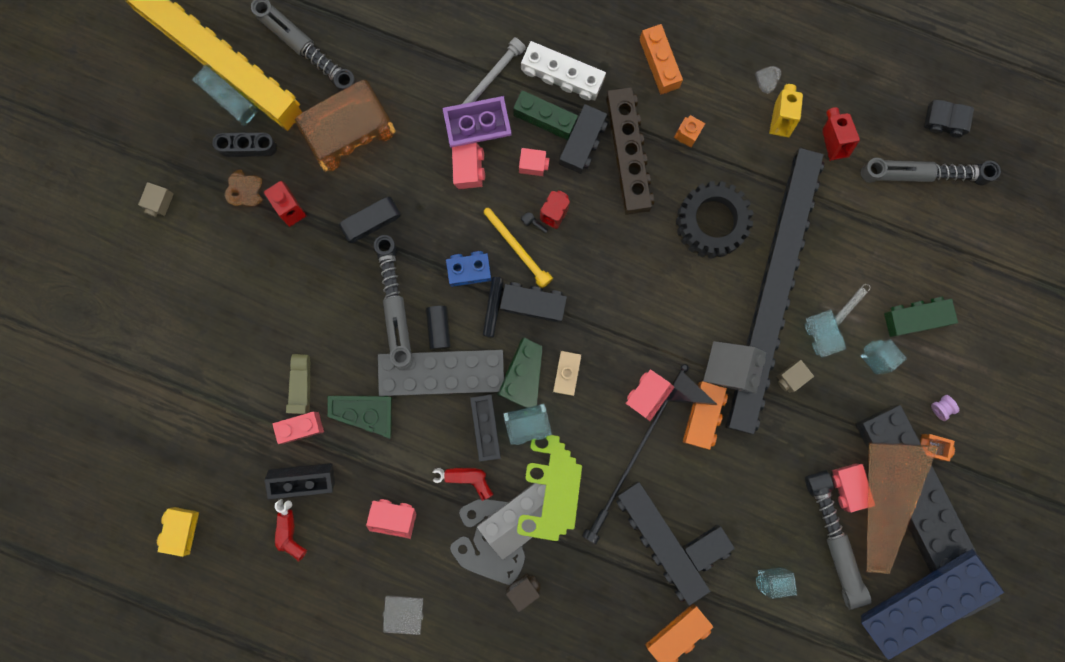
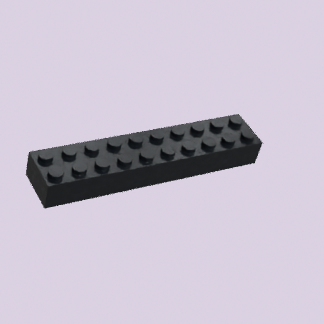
[855,405,1001,619]

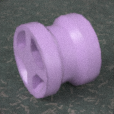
[931,395,959,421]

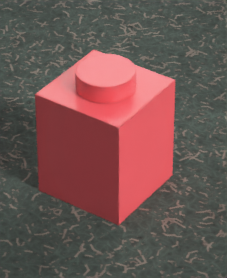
[519,148,550,176]

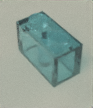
[804,309,847,357]
[860,339,907,375]
[504,404,552,445]
[756,567,797,599]

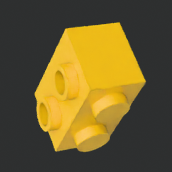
[157,507,199,557]

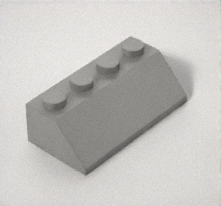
[477,478,546,560]

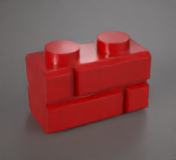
[540,190,570,229]

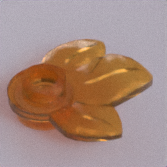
[225,170,262,207]

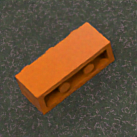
[640,24,683,95]
[683,381,728,450]
[645,603,713,662]

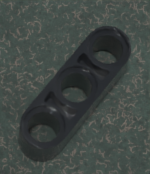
[212,133,277,157]
[339,197,401,243]

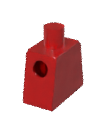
[823,107,860,161]
[264,181,307,227]

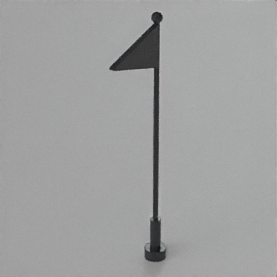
[582,364,717,544]

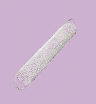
[828,284,870,328]

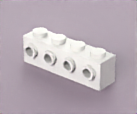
[521,41,606,101]

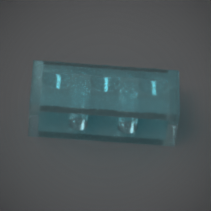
[192,65,258,127]

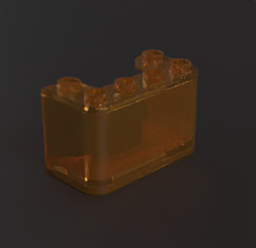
[295,80,396,172]

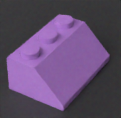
[443,96,512,148]

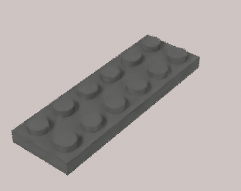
[378,350,504,396]

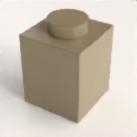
[138,182,174,217]
[777,360,814,393]

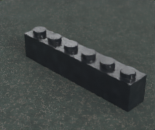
[616,481,711,606]

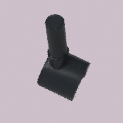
[520,212,548,234]

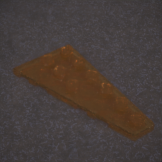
[867,443,938,574]

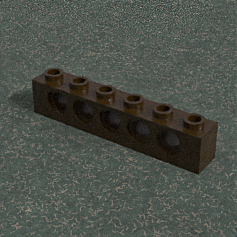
[606,87,654,215]

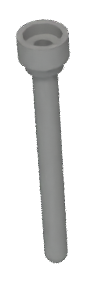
[462,37,526,104]

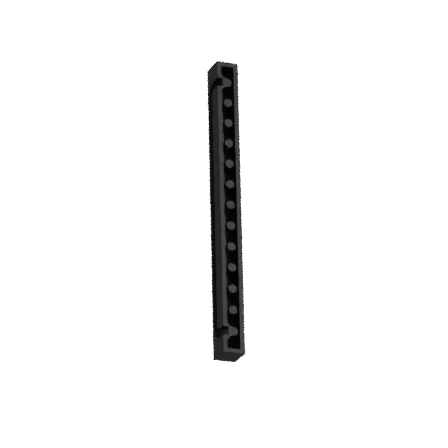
[725,148,825,434]

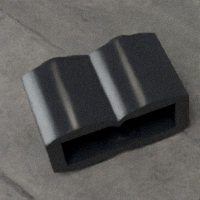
[924,100,974,137]

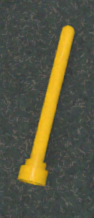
[484,208,553,288]

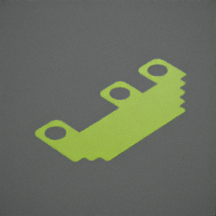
[517,433,582,541]

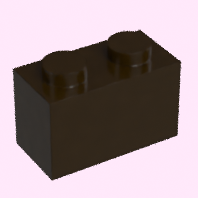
[506,573,541,612]

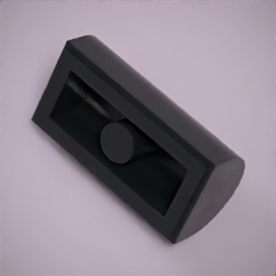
[426,306,451,350]

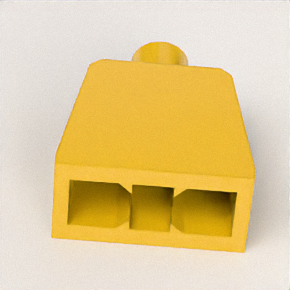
[769,84,803,138]

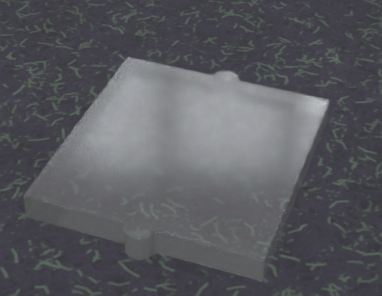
[382,596,424,635]

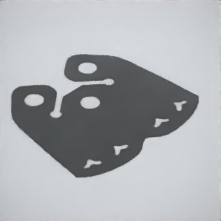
[450,499,525,585]

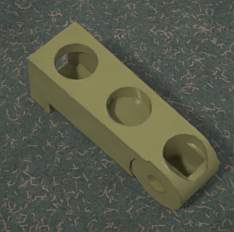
[286,354,311,414]

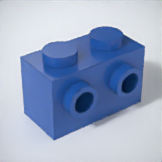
[446,251,491,287]

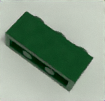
[513,90,578,140]
[884,297,958,337]

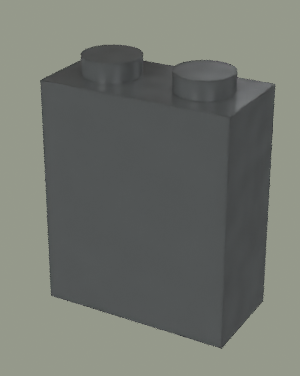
[703,341,767,394]

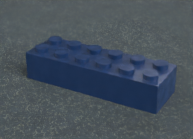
[861,548,1004,660]

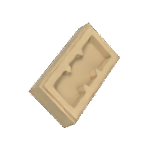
[553,351,581,396]

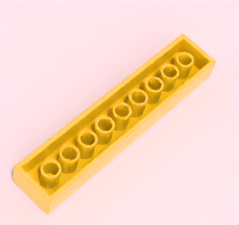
[125,0,303,131]

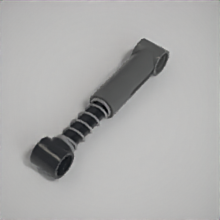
[251,0,357,96]
[860,158,1001,186]
[374,235,413,370]
[805,470,871,610]

